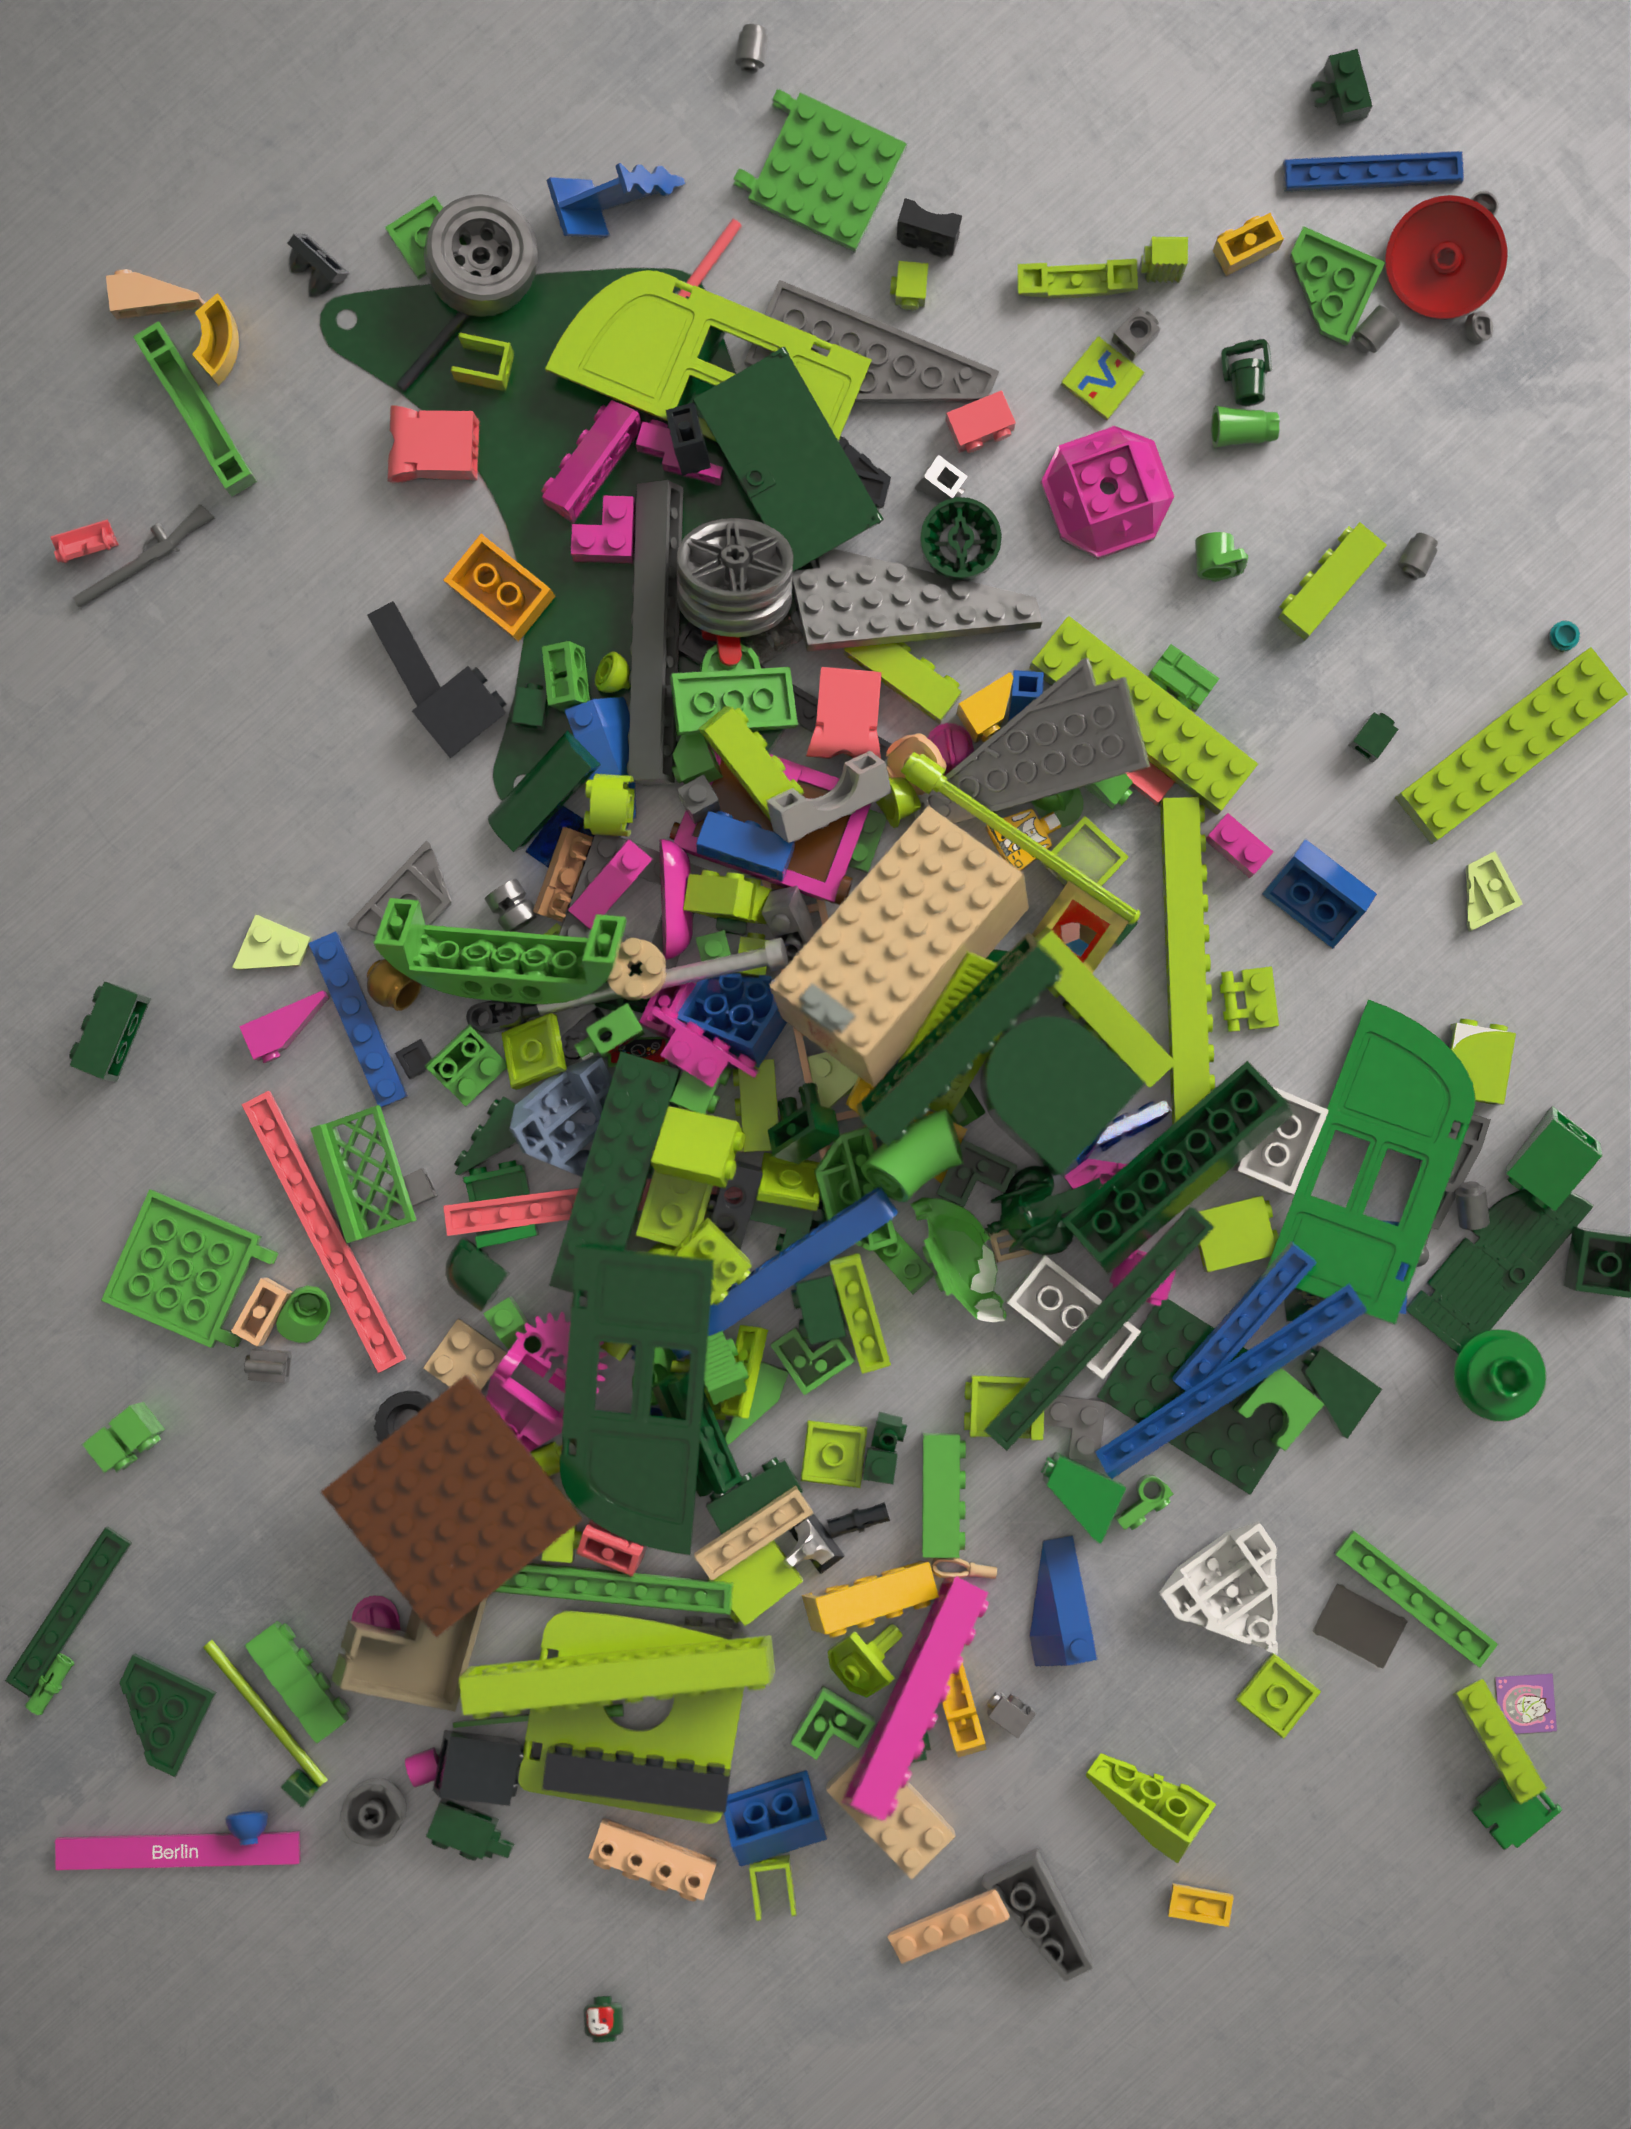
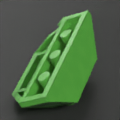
[814,1126,898,1251]

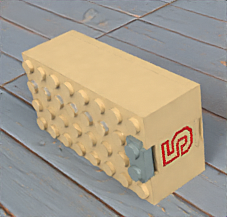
[770,806,1029,1087]

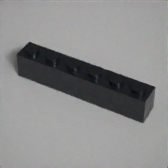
[542,1743,731,1813]

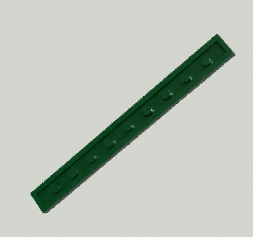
[984,1205,1214,1451]

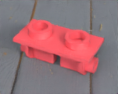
[50,519,119,563]

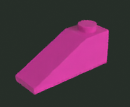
[568,839,652,930]
[239,990,330,1063]

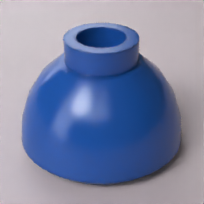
[225,1810,268,1845]

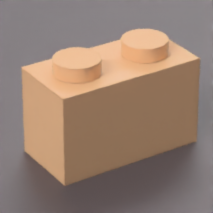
[231,1278,292,1347]

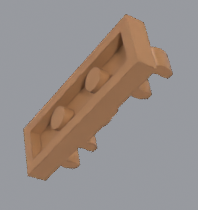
[533,826,593,922]

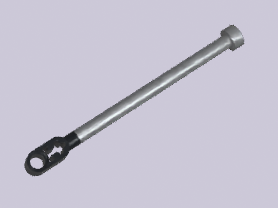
[466,938,788,1034]

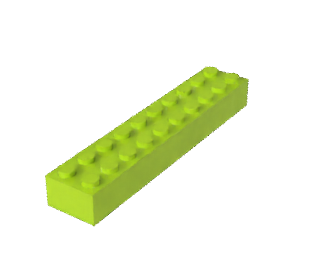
[459,1635,775,1719]

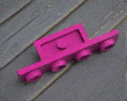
[651,1005,759,1087]

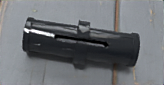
[827,1502,890,1539]

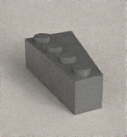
[981,1848,1094,1982]

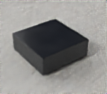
[395,1039,432,1080]

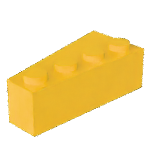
[801,1561,939,1638]

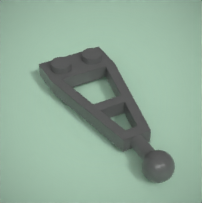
[1417,1114,1491,1267]

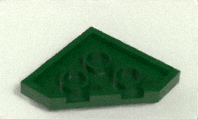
[119,1653,217,1777]

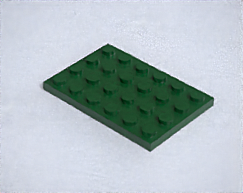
[1096,1299,1315,1495]

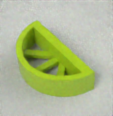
[829,1253,891,1374]

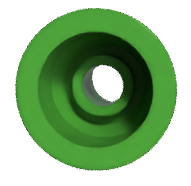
[1211,406,1280,448]

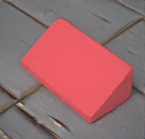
[1127,762,1175,806]

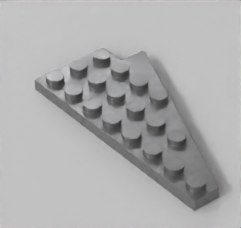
[745,280,999,402]
[792,549,1042,652]
[914,658,1150,824]

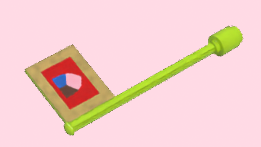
[901,752,1140,974]

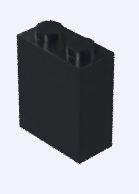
[412,666,507,758]
[433,1730,524,1806]

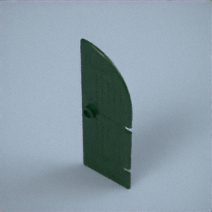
[1406,1189,1594,1354]

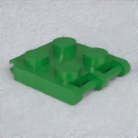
[1471,1778,1562,1850]

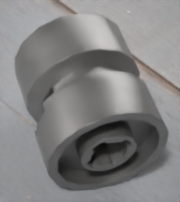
[484,879,539,932]

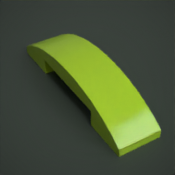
[1017,259,1138,298]

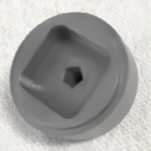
[1465,311,1493,343]

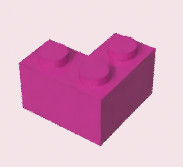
[571,495,636,563]

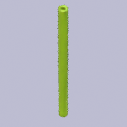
[203,1640,328,1788]

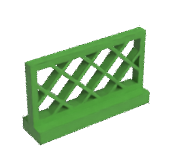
[310,1105,417,1244]

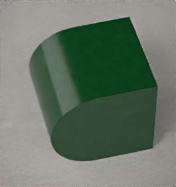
[980,1016,1146,1176]

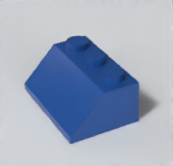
[1262,839,1377,949]
[724,1770,827,1867]

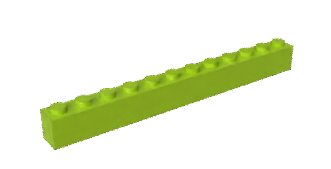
[1160,797,1215,1125]

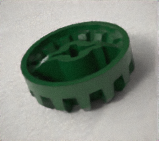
[920,497,1002,581]

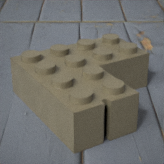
[331,1597,488,1712]

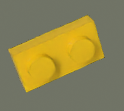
[1167,1883,1234,1927]

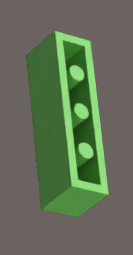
[922,1433,966,1558]

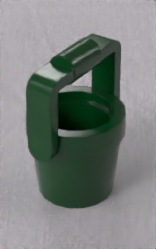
[1221,339,1272,406]

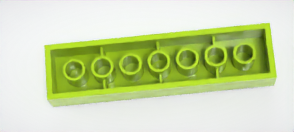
[1029,615,1258,815]
[1394,647,1628,844]

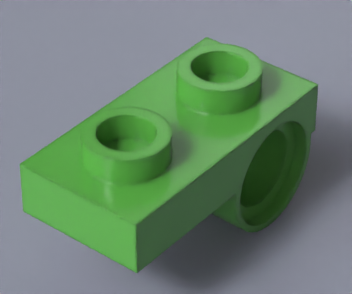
[873,1229,935,1294]
[1115,1474,1174,1530]

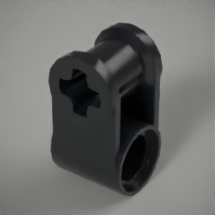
[561,1007,612,1060]

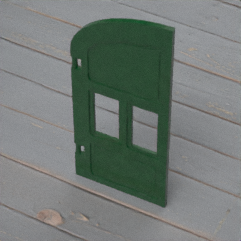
[560,1245,715,1555]

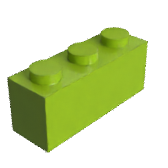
[733,1059,779,1153]

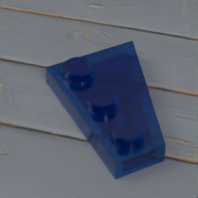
[1076,1100,1171,1165]

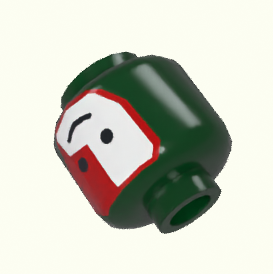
[583,1996,624,2043]

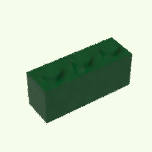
[706,1457,803,1534]

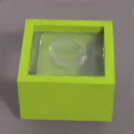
[1041,816,1129,887]

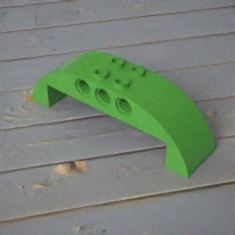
[374,898,627,1004]

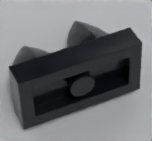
[287,234,349,297]

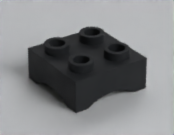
[896,198,962,257]

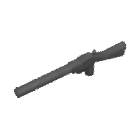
[72,504,215,610]

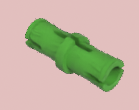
[25,1653,75,1715]

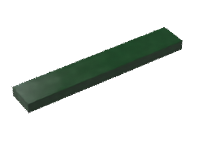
[5,1526,132,1697]

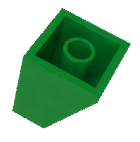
[1506,1106,1602,1211]
[1041,1452,1126,1544]

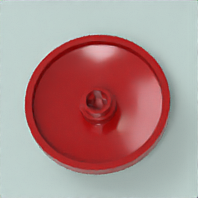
[1386,195,1508,319]

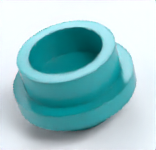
[1549,621,1580,651]

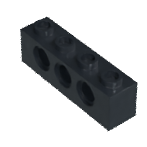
[706,1160,763,1288]

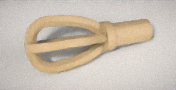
[932,1558,997,1579]

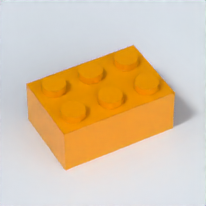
[443,534,555,642]

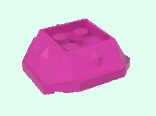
[1041,426,1174,559]

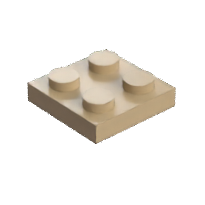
[423,1318,508,1391]

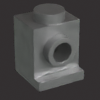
[914,455,967,503]
[986,1691,1036,1738]

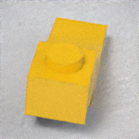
[942,1655,987,1758]

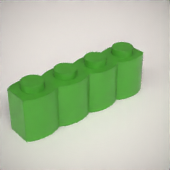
[245,1621,349,1743]

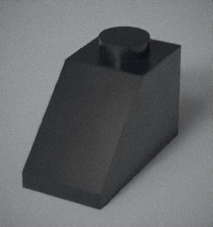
[666,402,711,476]

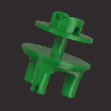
[1453,1329,1546,1422]

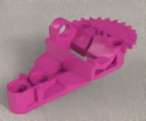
[486,1312,608,1452]

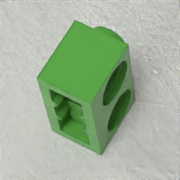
[542,641,590,712]

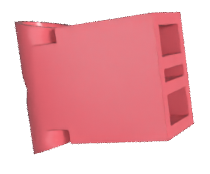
[388,405,479,483]
[806,667,882,759]

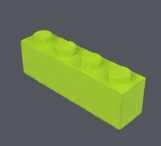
[1278,522,1387,641]
[844,642,962,725]
[698,706,804,823]
[1453,1678,1547,1804]

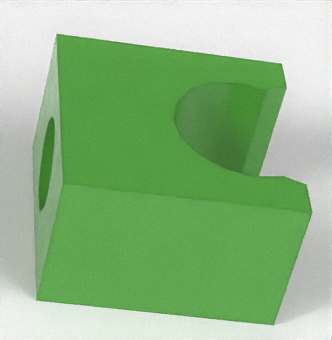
[1234,1368,1325,1451]

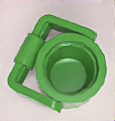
[1195,532,1248,582]

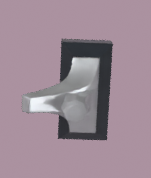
[783,1512,845,1574]

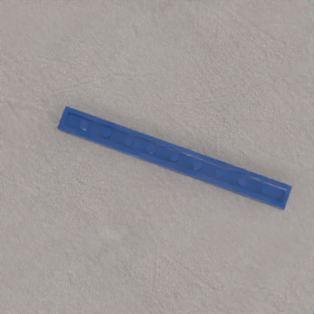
[1095,1284,1367,1479]

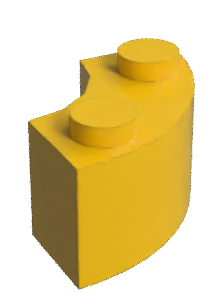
[192,293,239,386]

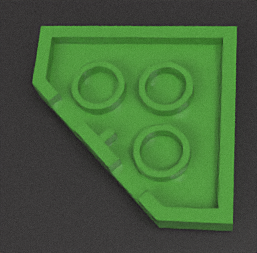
[1290,226,1385,346]

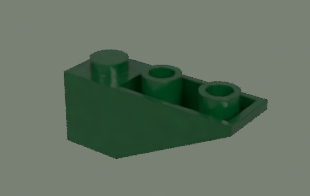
[454,1096,518,1176]

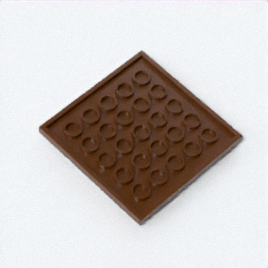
[321,1374,583,1638]

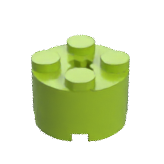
[584,774,635,837]

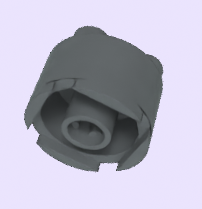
[340,1778,406,1847]

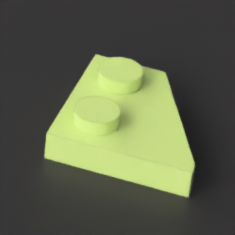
[1466,851,1523,932]
[233,914,312,970]
[807,1052,859,1109]

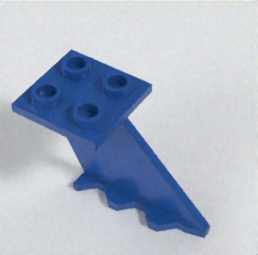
[546,163,686,238]

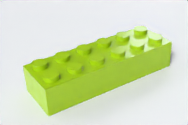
[1035,926,1176,1088]

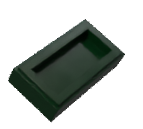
[280,1768,319,1808]

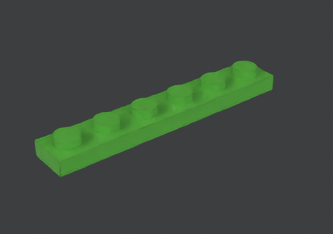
[1334,1530,1498,1668]

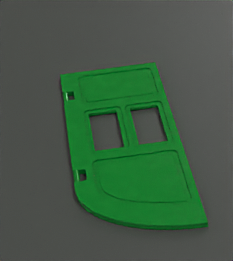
[1267,999,1475,1325]

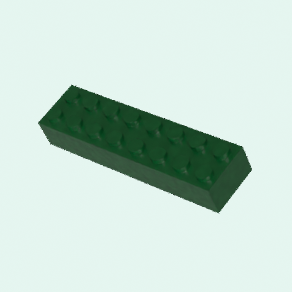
[856,932,1064,1146]
[549,1052,681,1297]
[1062,1061,1294,1274]

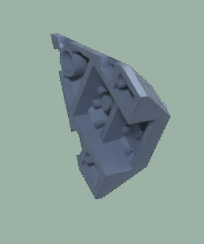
[510,1056,612,1177]

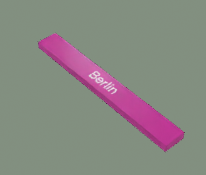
[55,1831,301,1870]

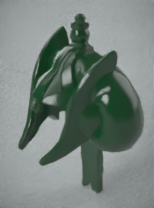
[983,1165,1103,1255]

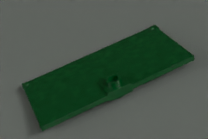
[693,347,884,572]

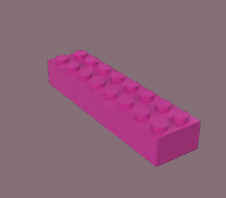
[841,1576,989,1821]

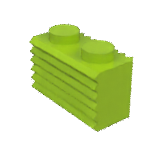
[1140,236,1188,283]

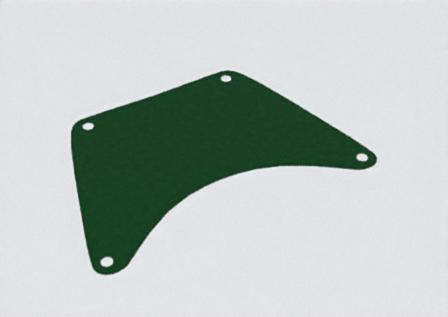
[320,268,813,801]

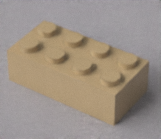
[826,1743,956,1879]

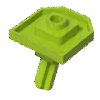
[827,1624,903,1698]

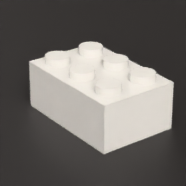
[1233,1087,1329,1194]

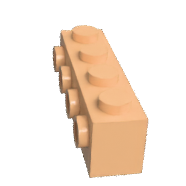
[589,1818,717,1902]

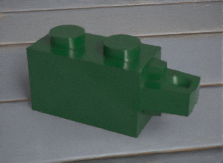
[750,1192,827,1234]
[426,1798,514,1861]

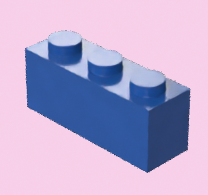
[696,811,795,882]

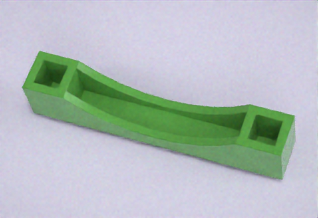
[133,321,257,497]

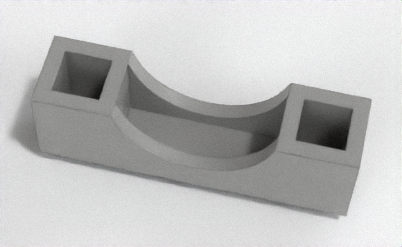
[767,751,892,843]

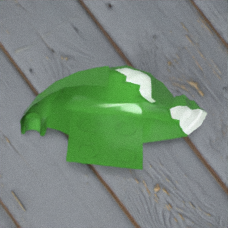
[910,1197,1006,1322]

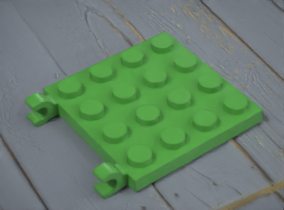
[733,89,907,252]
[101,1189,279,1348]

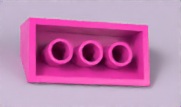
[542,400,641,524]

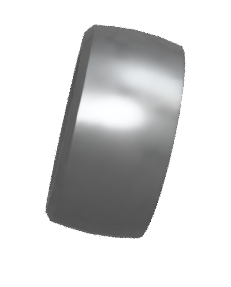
[424,194,538,317]

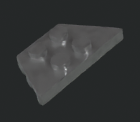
[347,840,452,936]

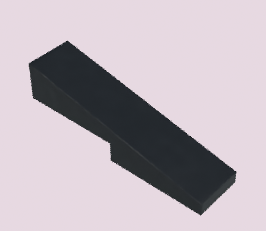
[367,601,441,706]

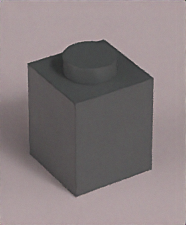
[677,774,721,824]

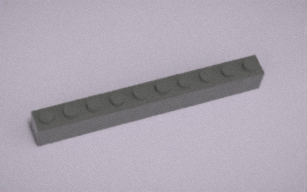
[627,480,683,785]

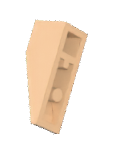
[106,270,204,319]

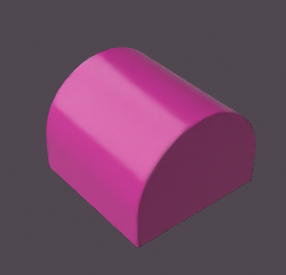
[405,1747,439,1788]

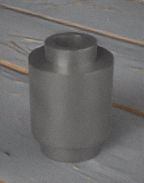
[735,24,768,73]
[1398,532,1438,580]

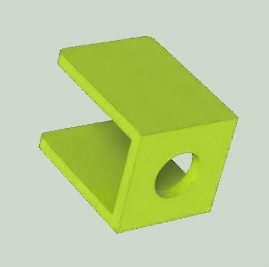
[451,333,514,391]

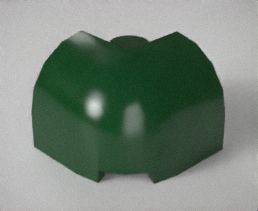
[445,1237,510,1312]

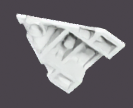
[1159,1521,1278,1655]

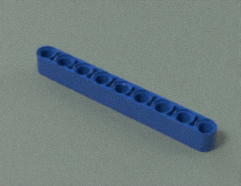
[671,1187,898,1359]

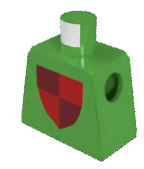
[574,1004,645,1061]

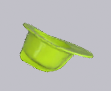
[876,777,921,828]

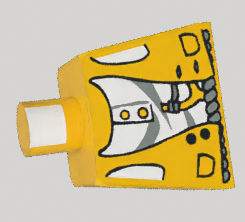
[985,808,1061,871]

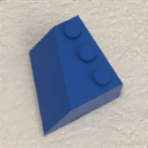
[677,973,787,1068]

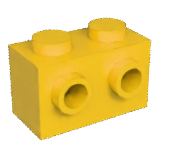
[1213,213,1284,276]

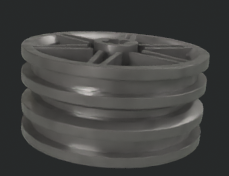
[677,518,793,637]

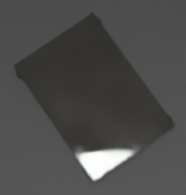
[1313,1584,1408,1669]

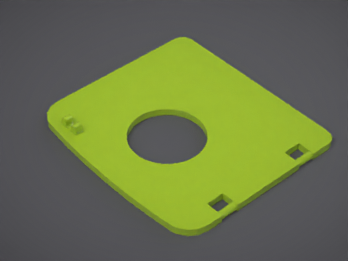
[518,1611,745,1824]

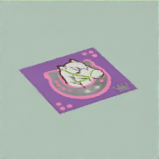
[1495,1673,1557,1734]

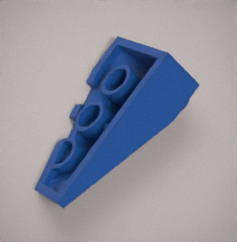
[565,697,636,819]
[1029,1535,1097,1667]

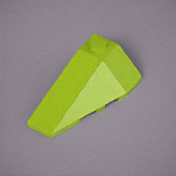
[1085,1753,1217,1864]

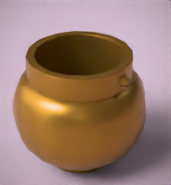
[367,959,422,1011]

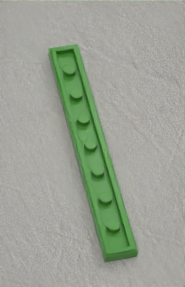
[494,1563,733,1615]

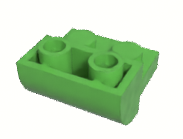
[425,1024,507,1107]

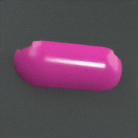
[659,839,693,960]

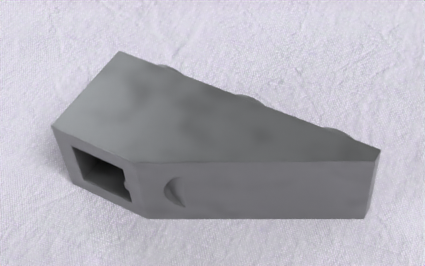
[762,886,815,965]

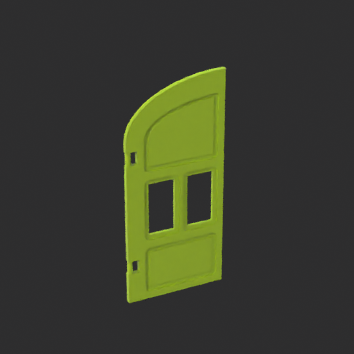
[545,271,872,442]

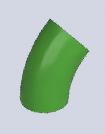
[861,1108,963,1202]

